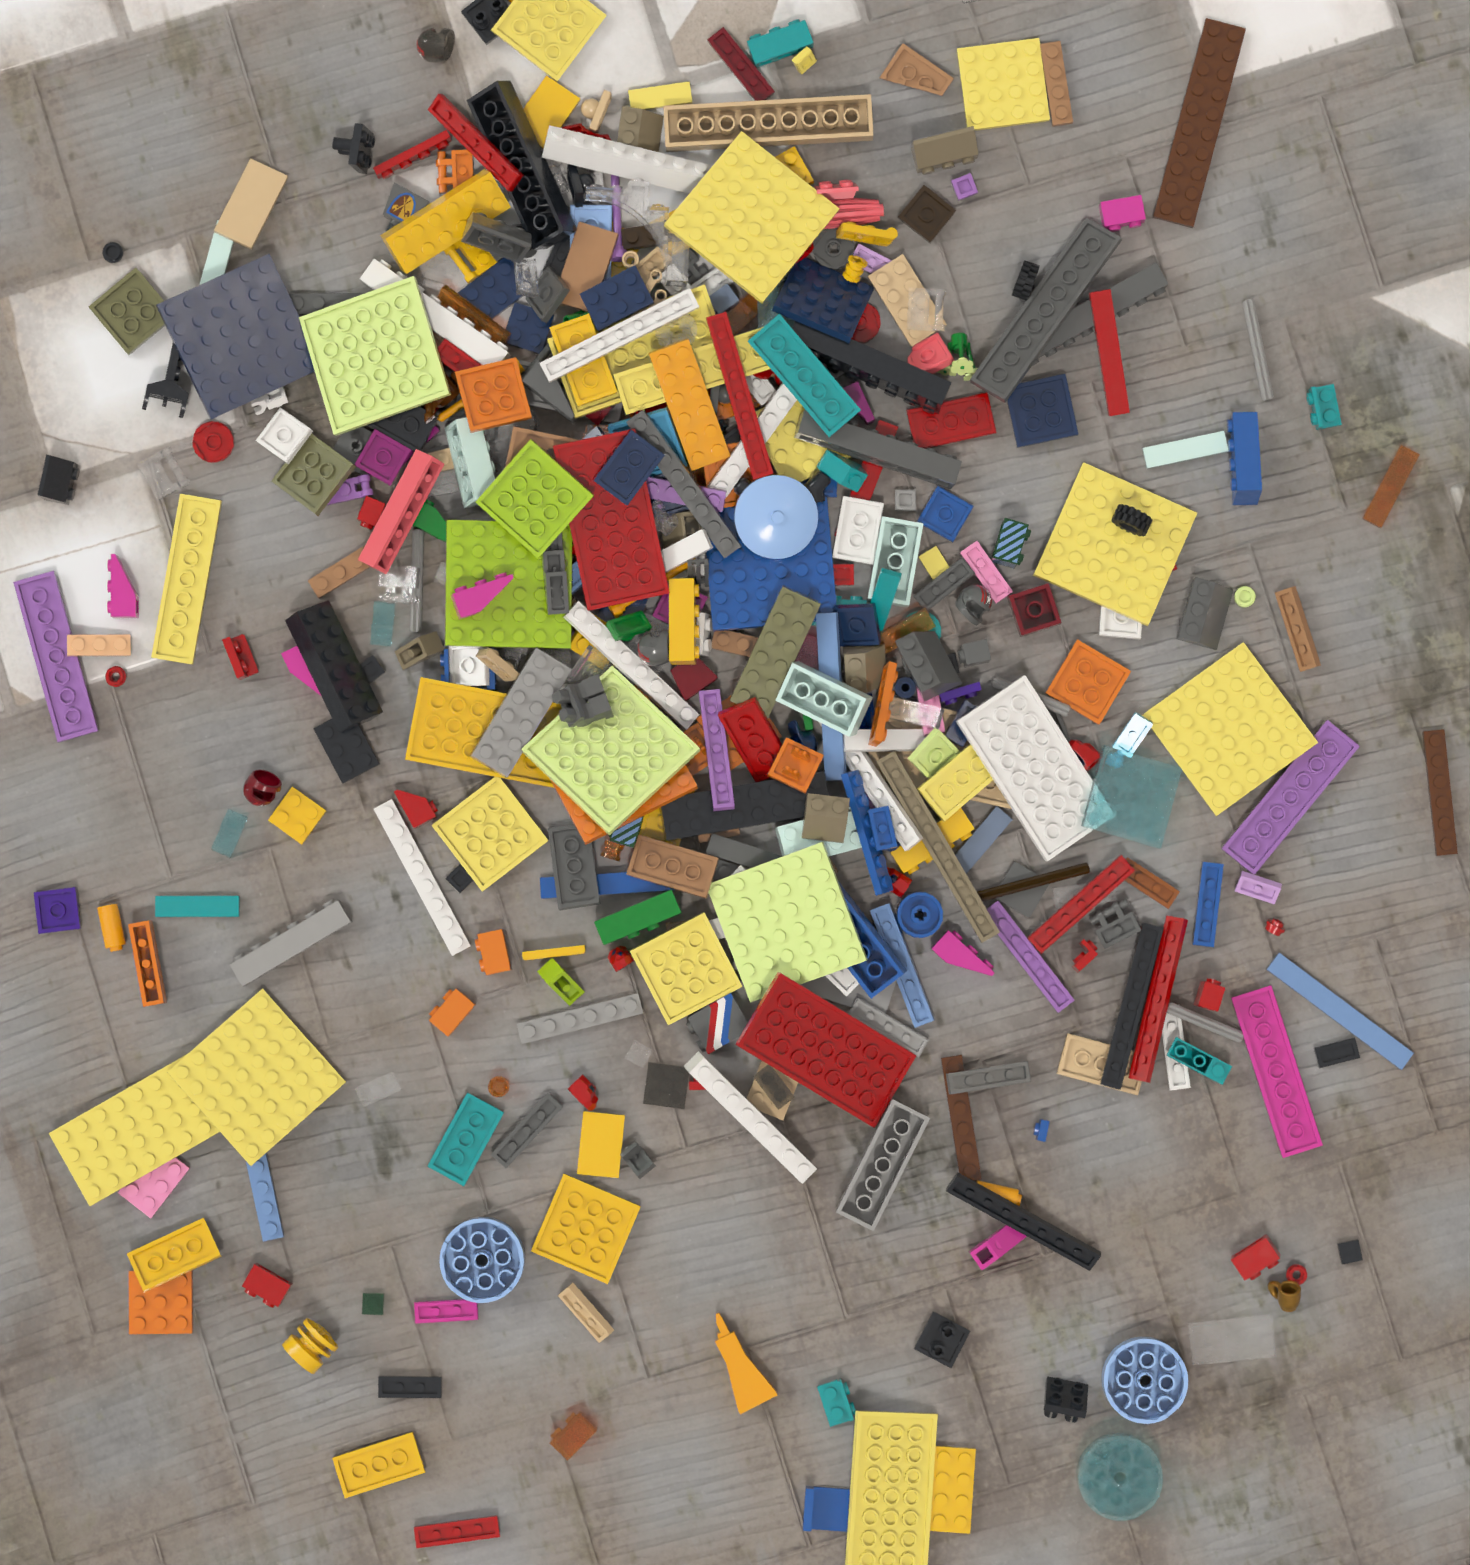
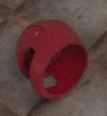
[243,769,282,806]

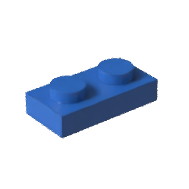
[867,806,898,852]

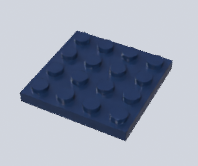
[772,258,874,343]

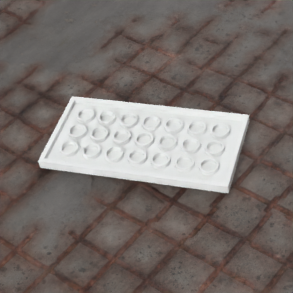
[956,675,1114,861]

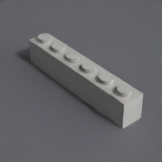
[230,899,352,987]

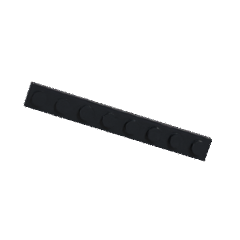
[1100,923,1164,1090]
[946,1172,1101,1271]

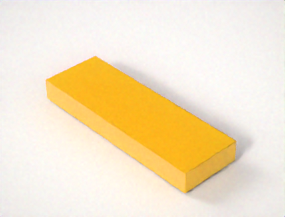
[522,945,586,961]

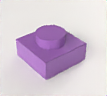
[951,173,978,201]

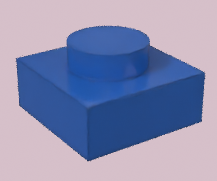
[1033,1119,1050,1142]

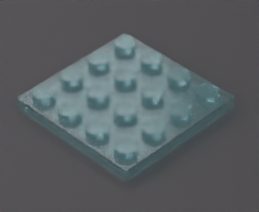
[1081,745,1182,849]

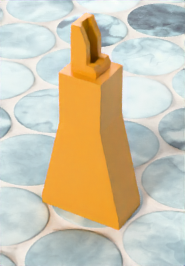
[715,1312,778,1414]

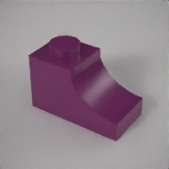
[843,382,875,425]

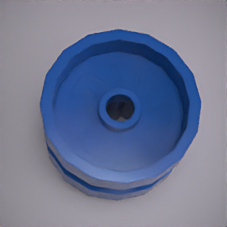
[896,892,943,938]

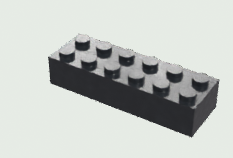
[285,600,383,733]

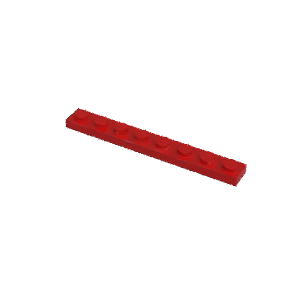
[706,312,773,480]
[1128,915,1188,1083]

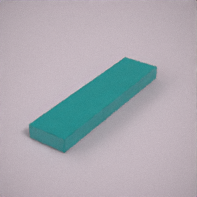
[870,568,902,636]
[155,896,240,917]

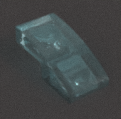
[370,601,395,646]
[211,809,248,858]

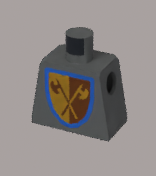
[383,182,430,231]

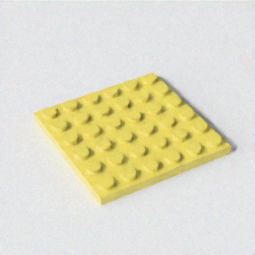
[664,131,840,304]
[1033,462,1197,626]
[1142,642,1318,816]
[167,989,346,1166]

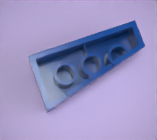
[1227,412,1262,505]

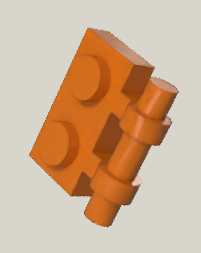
[436,150,474,194]

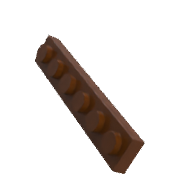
[1422,729,1458,856]
[941,1055,982,1181]

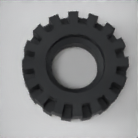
[1012,260,1040,301]
[1111,504,1152,536]

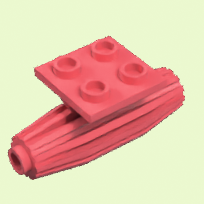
[814,180,884,229]

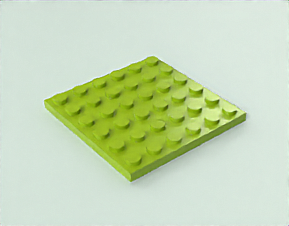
[445,520,572,649]

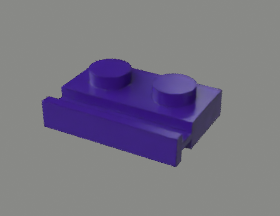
[939,682,982,705]

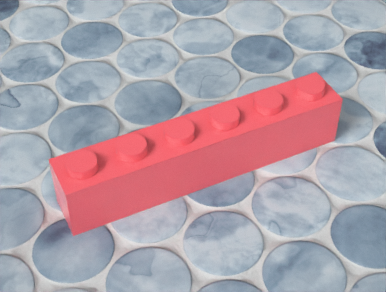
[358,449,445,575]

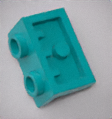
[1306,384,1342,430]
[817,1378,856,1427]

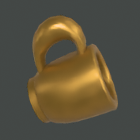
[1268,1280,1301,1312]

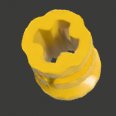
[842,255,868,283]

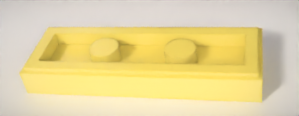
[628,81,693,110]

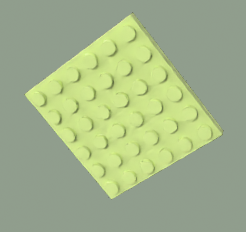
[299,276,451,436]
[521,666,700,835]
[709,842,868,1003]

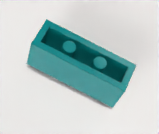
[747,19,814,68]

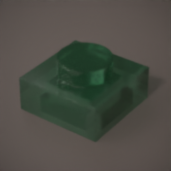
[362,1293,384,1315]

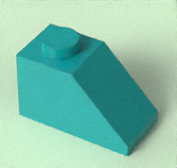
[816,449,868,492]

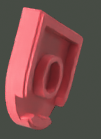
[907,332,955,374]

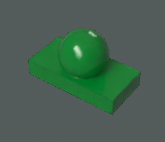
[606,610,652,642]

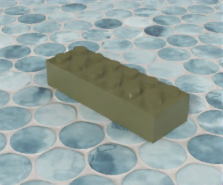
[730,585,821,718]

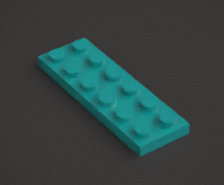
[748,314,861,437]

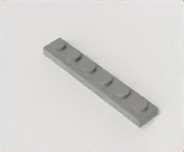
[517,993,643,1044]

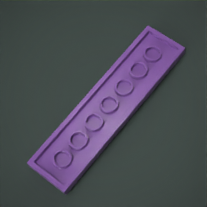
[13,571,99,742]
[1221,720,1360,875]

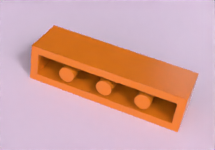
[128,920,167,1007]

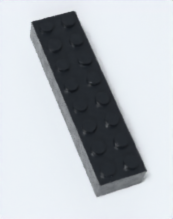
[466,81,577,250]
[792,321,952,414]
[659,771,829,841]

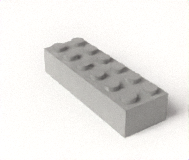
[470,648,572,778]
[835,1099,930,1231]

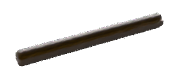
[977,863,1090,902]

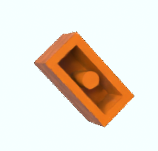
[475,929,512,975]
[429,988,476,1037]

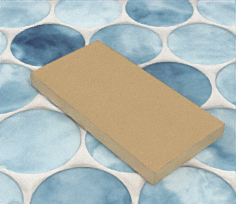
[214,158,288,250]
[1056,1033,1142,1095]

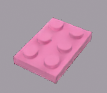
[118,1157,190,1218]

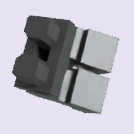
[552,674,614,727]

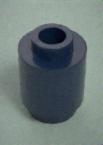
[894,677,916,699]

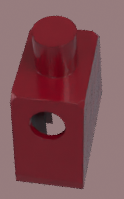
[670,658,718,701]

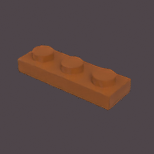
[1124,857,1180,909]

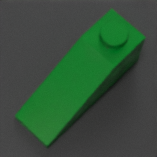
[412,499,446,543]

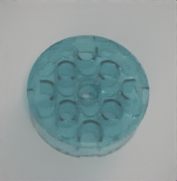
[1076,1433,1163,1521]

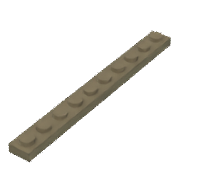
[876,751,1000,943]

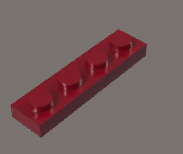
[707,27,775,101]

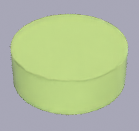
[1234,586,1256,608]

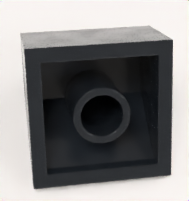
[38,454,80,505]

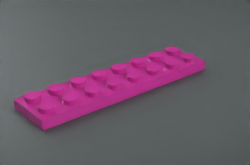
[1231,985,1323,1158]

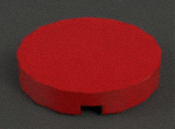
[851,304,881,343]
[192,421,234,463]

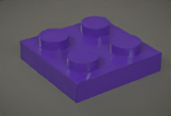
[34,887,81,934]

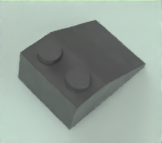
[522,361,576,424]

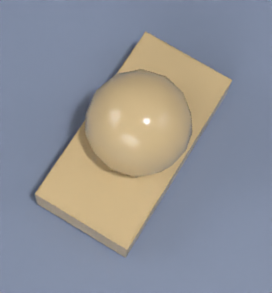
[581,90,612,134]

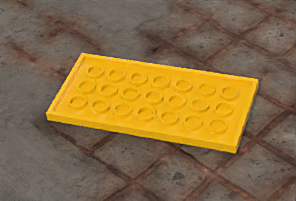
[405,677,562,788]

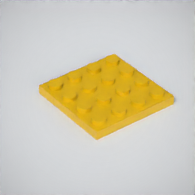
[531,1174,641,1284]

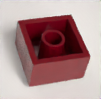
[1007,583,1062,637]

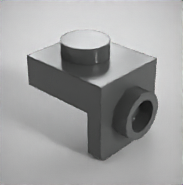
[620,1142,656,1179]

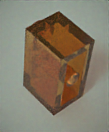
[550,1411,598,1461]

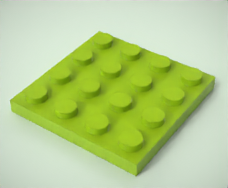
[476,439,594,558]

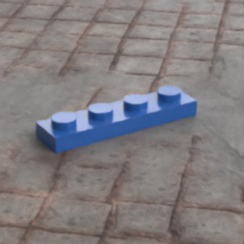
[1192,862,1224,947]

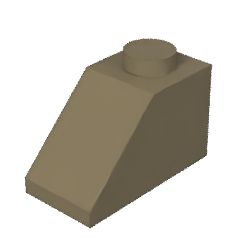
[394,631,444,670]

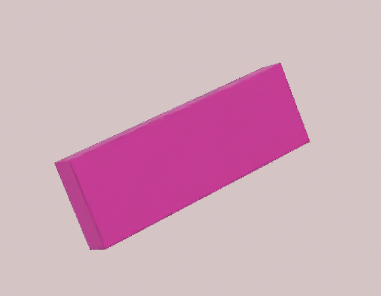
[414,1299,479,1324]

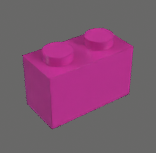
[1099,195,1146,232]

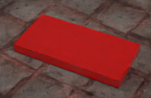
[906,392,997,449]
[718,697,782,782]

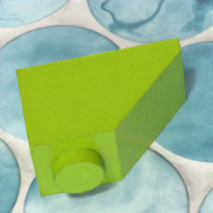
[537,958,585,1006]

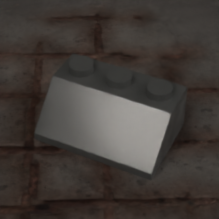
[461,212,532,263]
[1176,577,1233,650]
[895,631,962,702]

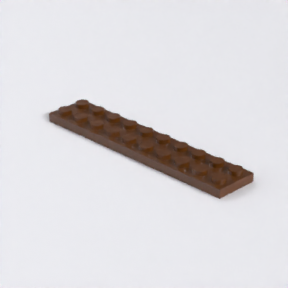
[1153,18,1246,228]

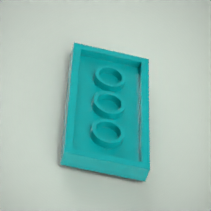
[427,1092,504,1186]

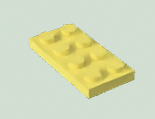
[917,744,993,821]

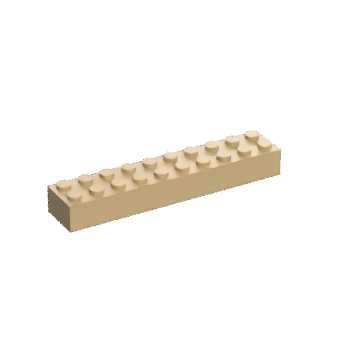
[663,94,873,152]

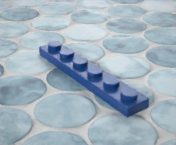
[841,770,893,896]

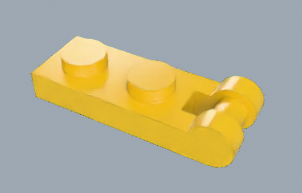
[836,222,898,247]

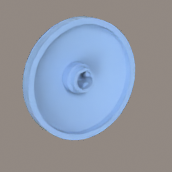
[734,475,818,559]

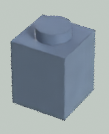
[709,284,739,314]

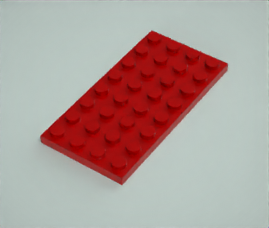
[553,428,670,611]
[735,972,916,1128]

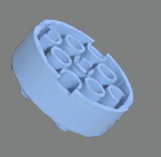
[439,1217,525,1303]
[1102,1337,1188,1424]

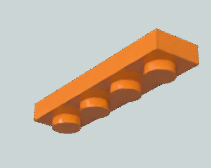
[868,661,898,747]

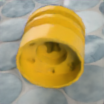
[282,1318,338,1374]

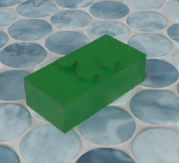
[594,890,682,945]

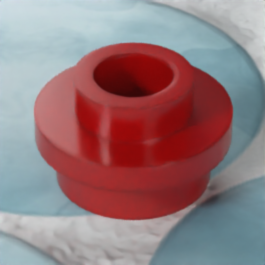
[105,666,127,687]
[1265,918,1286,936]
[1286,1264,1307,1285]

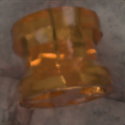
[600,840,624,862]
[488,1076,510,1097]

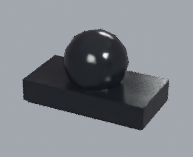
[567,164,595,208]

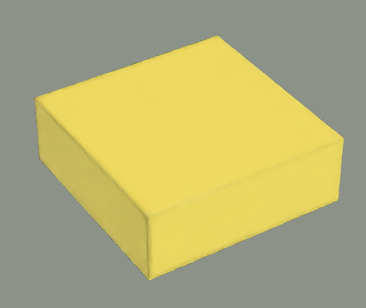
[792,46,817,75]

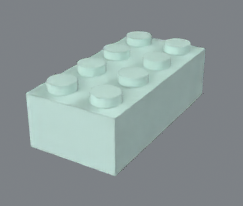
[444,417,495,508]
[867,516,923,608]
[775,661,873,737]
[775,807,862,857]

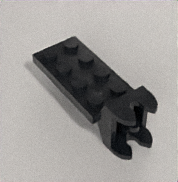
[142,343,189,418]

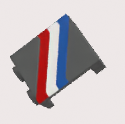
[686,993,748,1054]

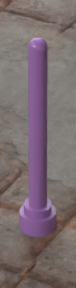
[611,174,627,262]

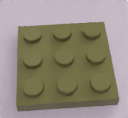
[88,268,165,355]
[272,434,356,516]

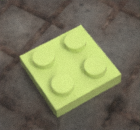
[908,727,960,779]

